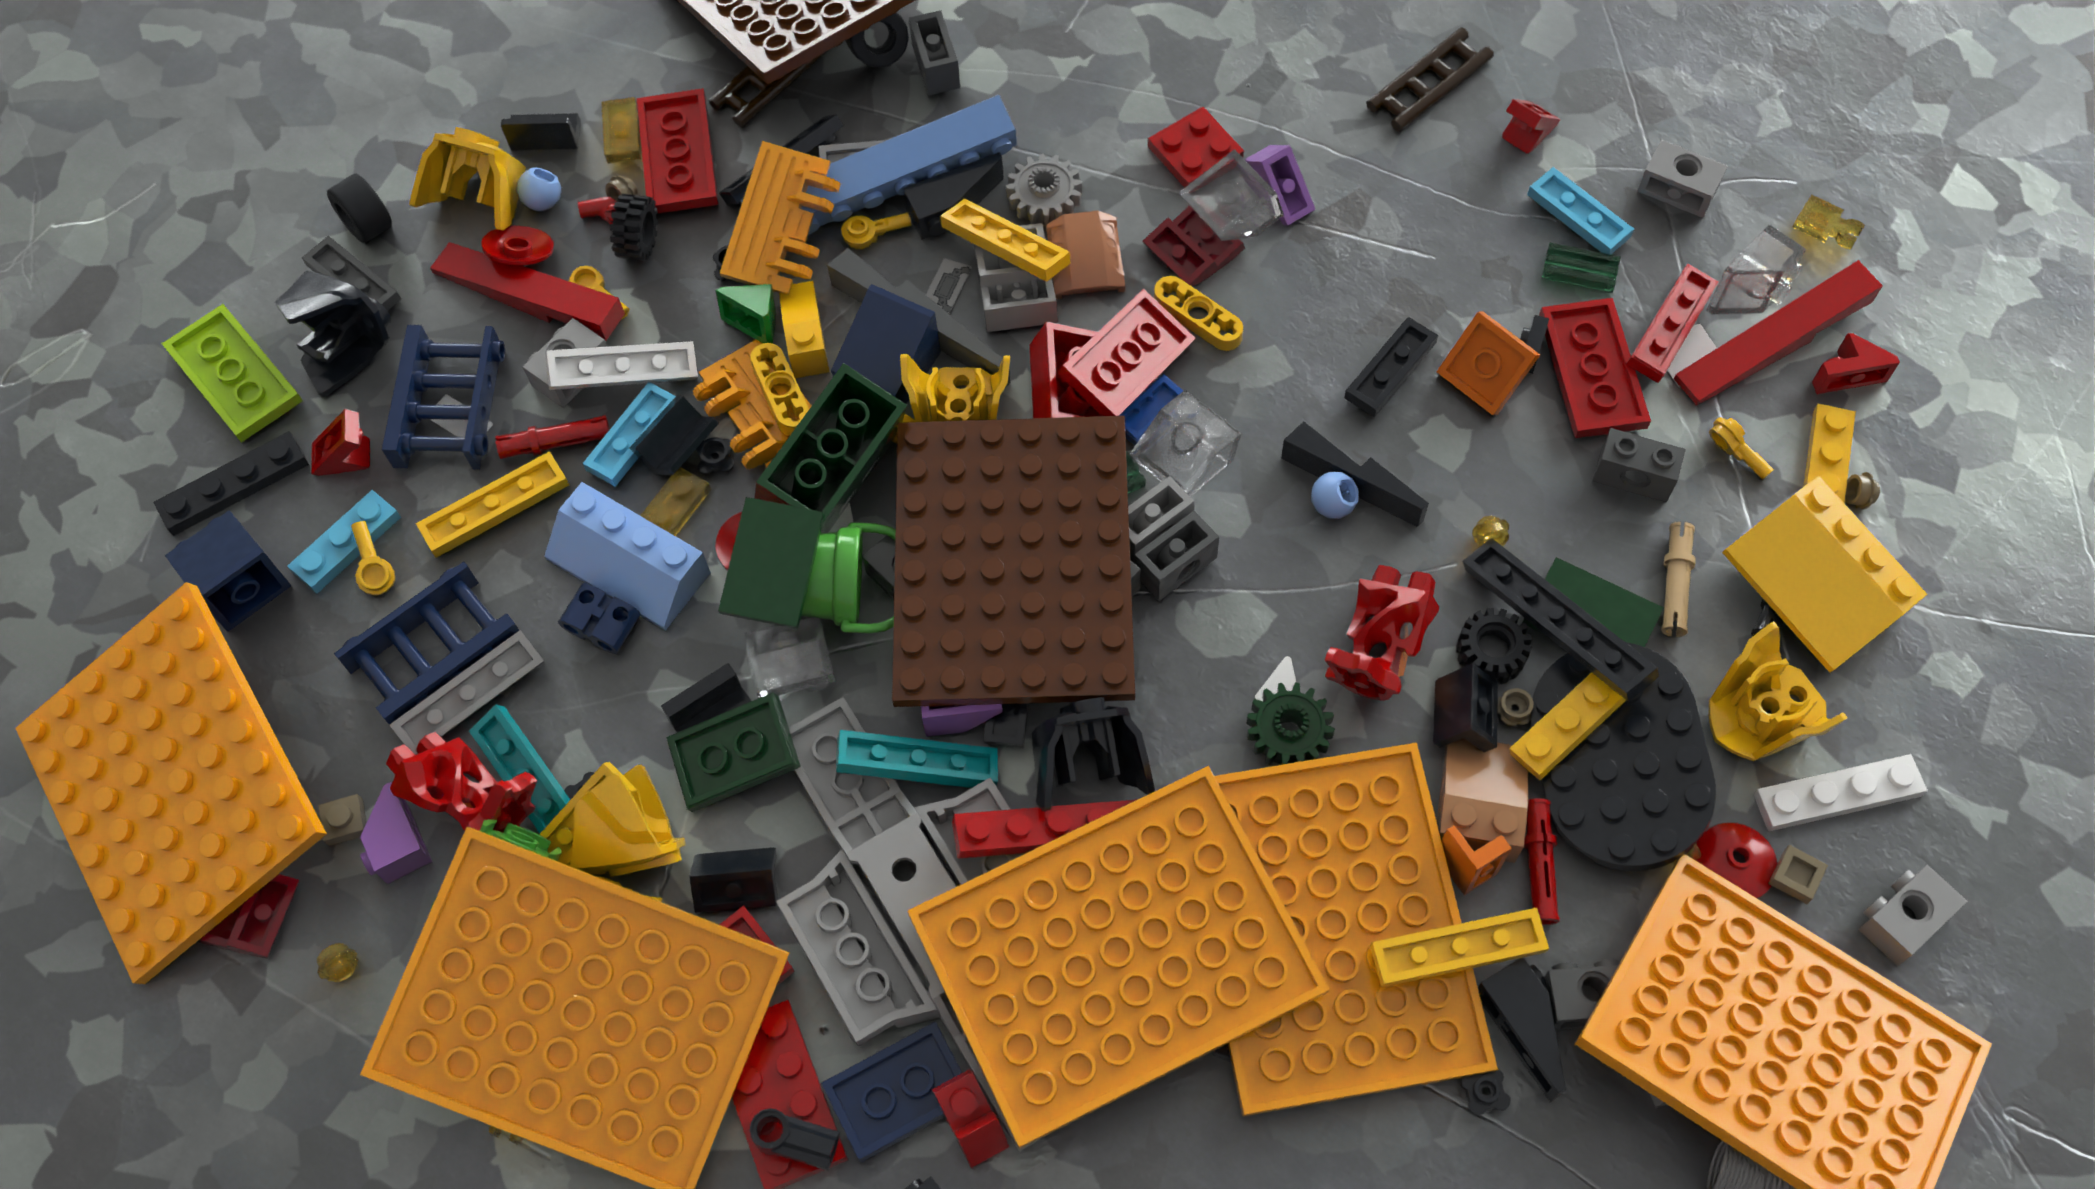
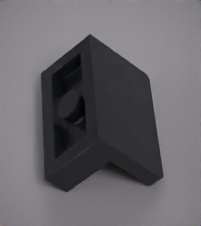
[501,113,581,151]
[630,395,719,475]
[661,663,751,733]
[1433,663,1498,753]
[689,847,778,913]

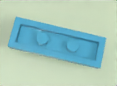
[1527,167,1634,257]
[583,382,676,487]
[287,490,401,594]

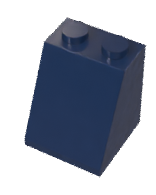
[831,284,941,405]
[164,510,292,632]

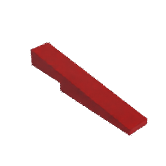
[430,242,625,341]
[1674,260,1883,406]

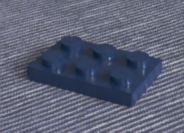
[821,1021,962,1163]

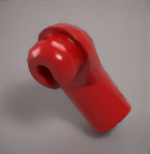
[578,196,617,224]

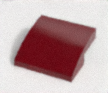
[1142,199,1245,287]
[197,874,300,959]

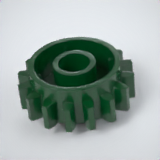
[1246,682,1335,765]

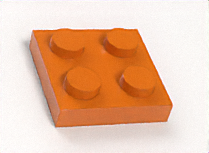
[1436,311,1540,416]

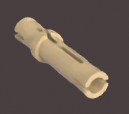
[1661,522,1696,637]

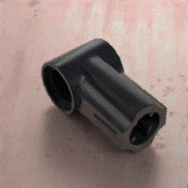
[749,1108,840,1171]

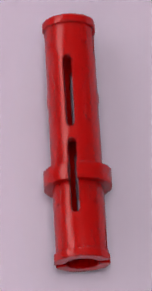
[495,415,610,459]
[1524,798,1560,925]

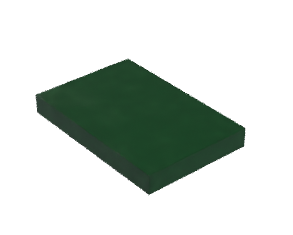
[718,497,825,629]
[1522,557,1664,647]
[666,692,801,812]

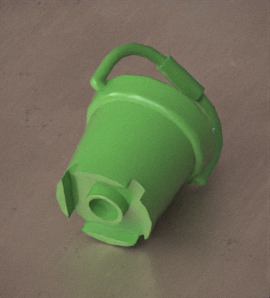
[801,522,896,634]

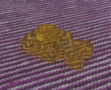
[1792,194,1865,250]

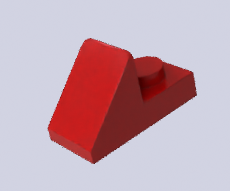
[1502,99,1561,153]
[1812,333,1900,394]
[311,409,370,476]
[932,1069,1010,1168]

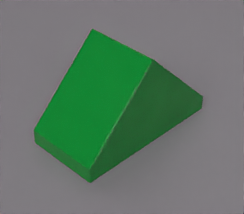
[716,284,776,343]

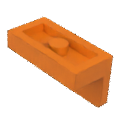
[1441,825,1512,895]

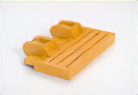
[720,141,841,295]
[693,340,812,470]

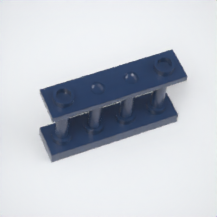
[382,325,505,470]
[334,561,519,725]

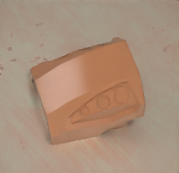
[1046,210,1125,299]

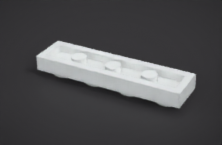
[545,341,698,390]
[1753,754,1928,832]

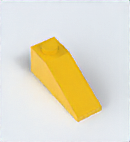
[779,281,830,379]

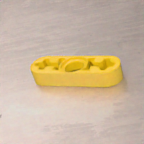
[1154,276,1243,351]
[751,343,809,436]

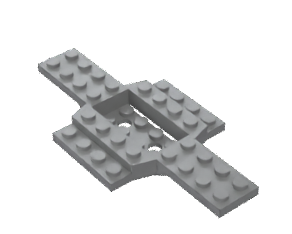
[776,697,1045,1152]

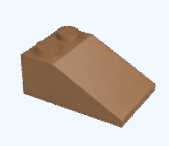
[1436,738,1528,863]

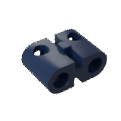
[558,583,641,654]

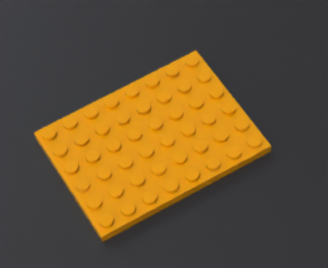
[15,582,327,985]
[1215,743,1498,1117]
[907,766,1330,1149]
[360,827,790,1189]
[1575,854,1992,1189]

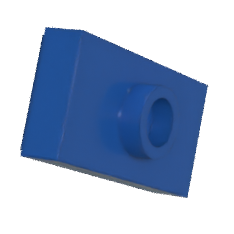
[1120,374,1190,448]

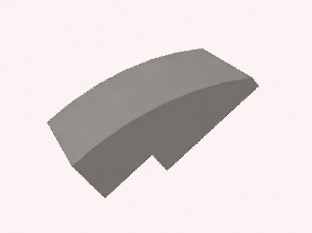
[974,223,1058,332]

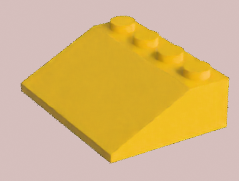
[1722,475,1927,673]

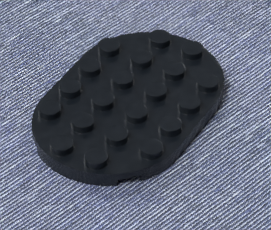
[1531,642,1716,871]

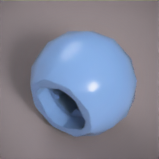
[516,167,562,211]
[1311,472,1358,519]

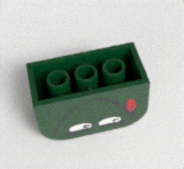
[754,363,907,533]

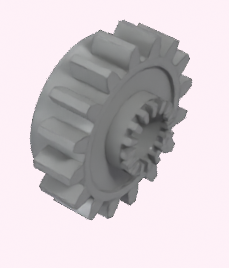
[1006,154,1083,226]

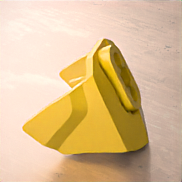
[409,127,526,231]
[900,354,1010,422]
[1708,622,1848,761]
[567,764,686,877]

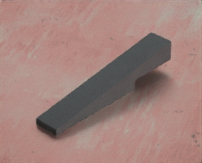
[827,248,1011,386]

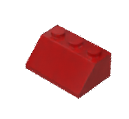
[1029,322,1102,418]

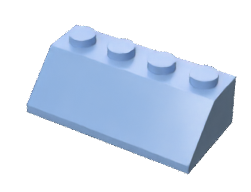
[544,482,711,631]

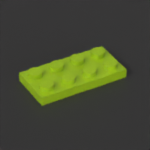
[162,304,303,443]

